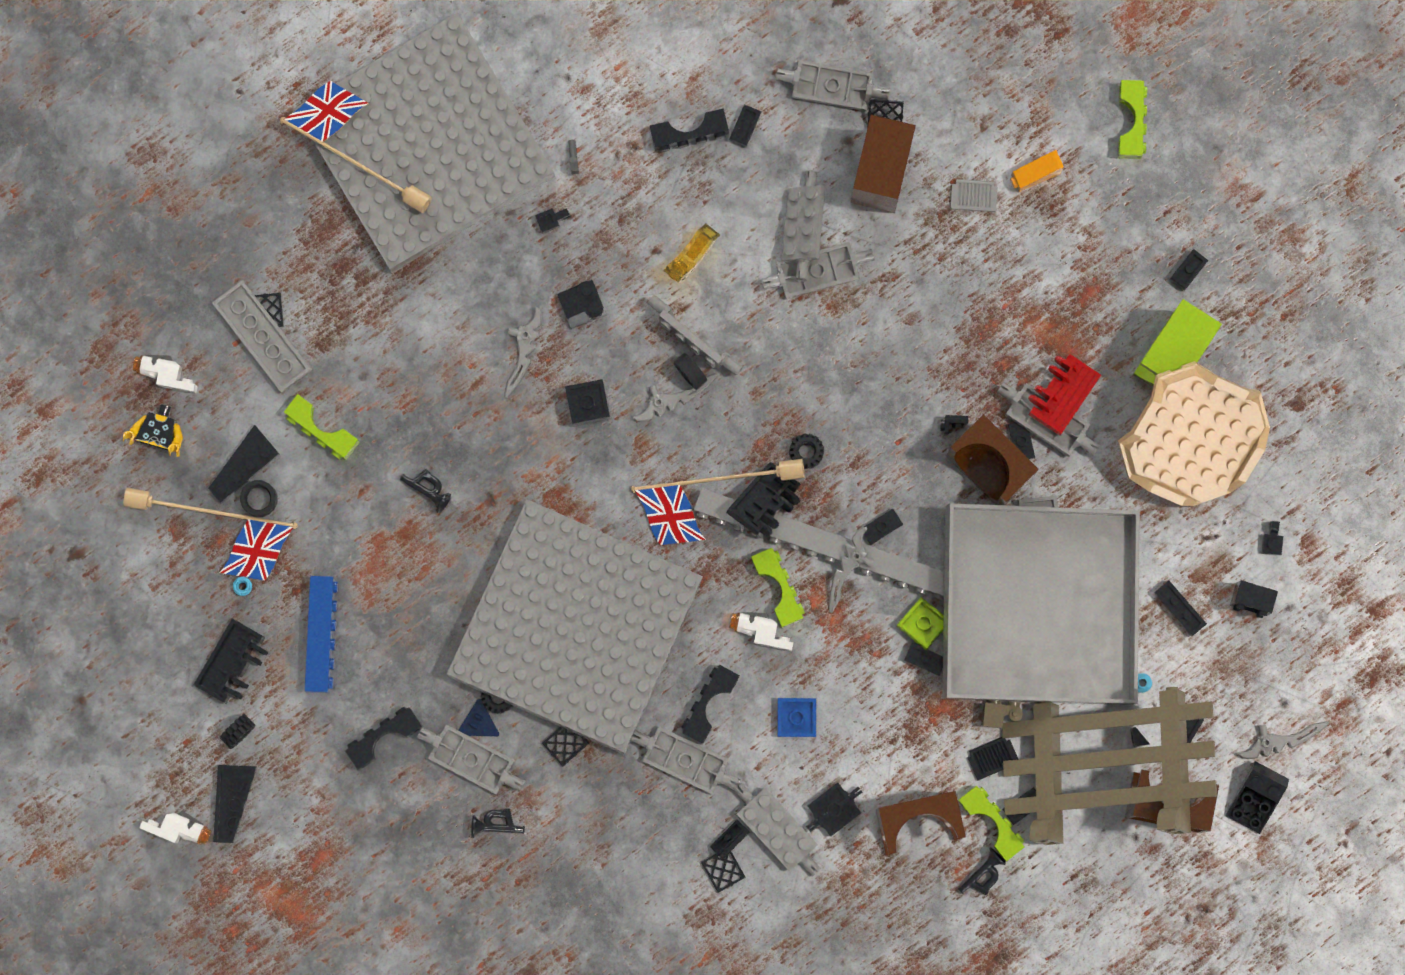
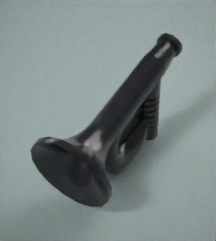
[400,469,451,513]
[471,808,525,838]
[958,847,1006,895]

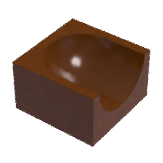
[851,115,916,213]
[946,414,1039,505]

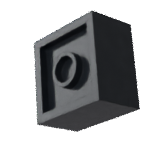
[565,379,611,427]
[1230,580,1278,618]

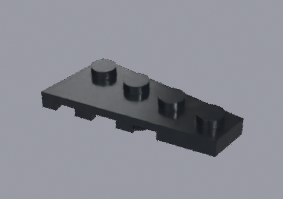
[208,425,280,503]
[213,765,257,843]

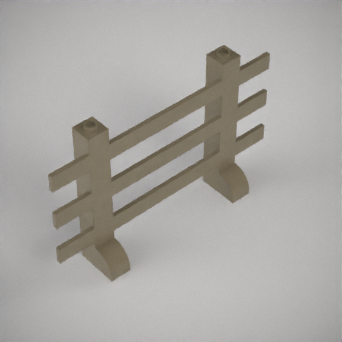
[1002,687,1217,845]

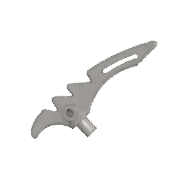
[505,307,542,398]
[633,373,718,421]
[829,527,874,613]
[1239,721,1329,759]

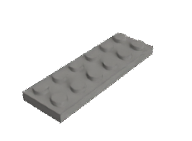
[212,280,312,393]

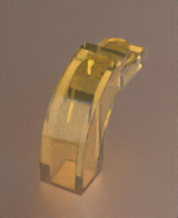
[664,223,720,283]

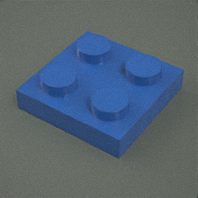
[778,698,816,737]

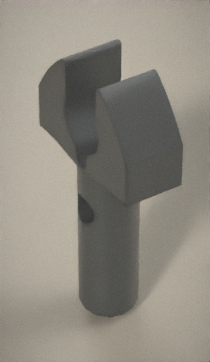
[568,139,579,175]

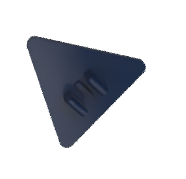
[458,699,499,737]

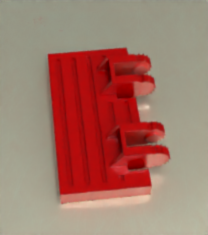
[1028,354,1101,436]

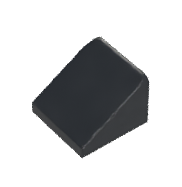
[1130,727,1150,747]

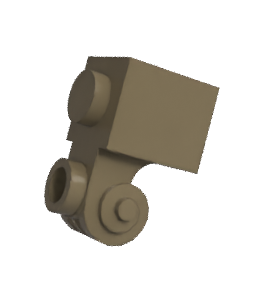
[982,700,1023,728]

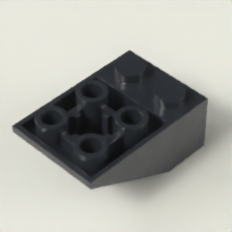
[1225,761,1289,834]

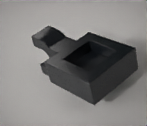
[535,208,571,234]
[1262,521,1283,555]

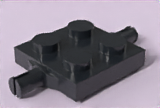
[806,783,863,837]

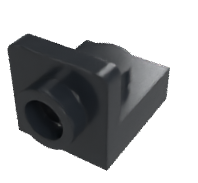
[940,415,968,436]

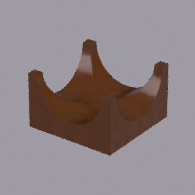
[1125,769,1219,833]
[876,791,966,855]

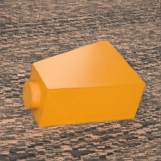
[1010,150,1064,192]

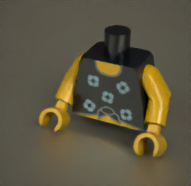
[122,404,183,457]

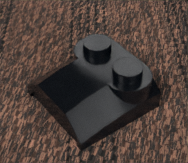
[557,280,607,330]

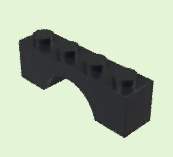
[650,108,729,153]
[681,665,740,744]
[345,707,423,771]

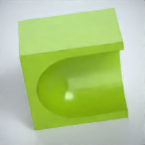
[1133,299,1222,387]

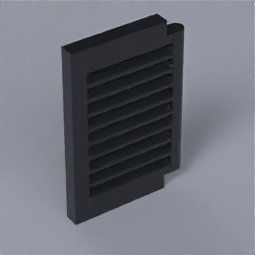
[968,737,1019,781]

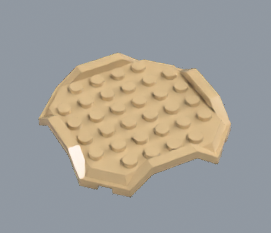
[1117,361,1270,506]

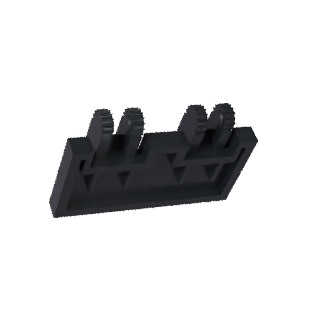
[726,461,801,536]
[193,618,268,704]

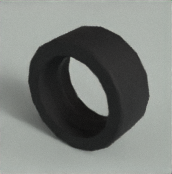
[673,353,707,390]
[240,480,278,517]

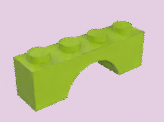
[1118,80,1147,159]
[284,394,360,460]
[751,548,805,628]
[958,786,1025,862]

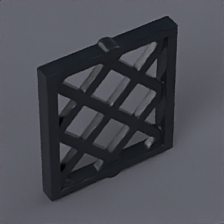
[867,99,904,128]
[255,293,284,327]
[542,727,589,767]
[701,852,746,893]

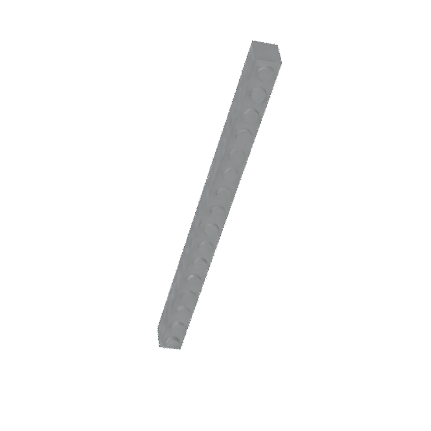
[694,488,944,601]

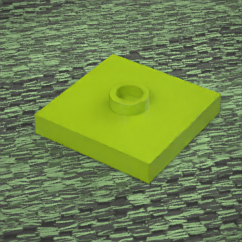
[896,597,944,651]

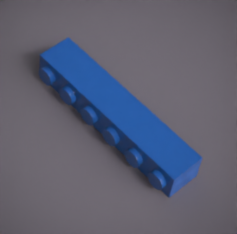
[305,576,338,693]

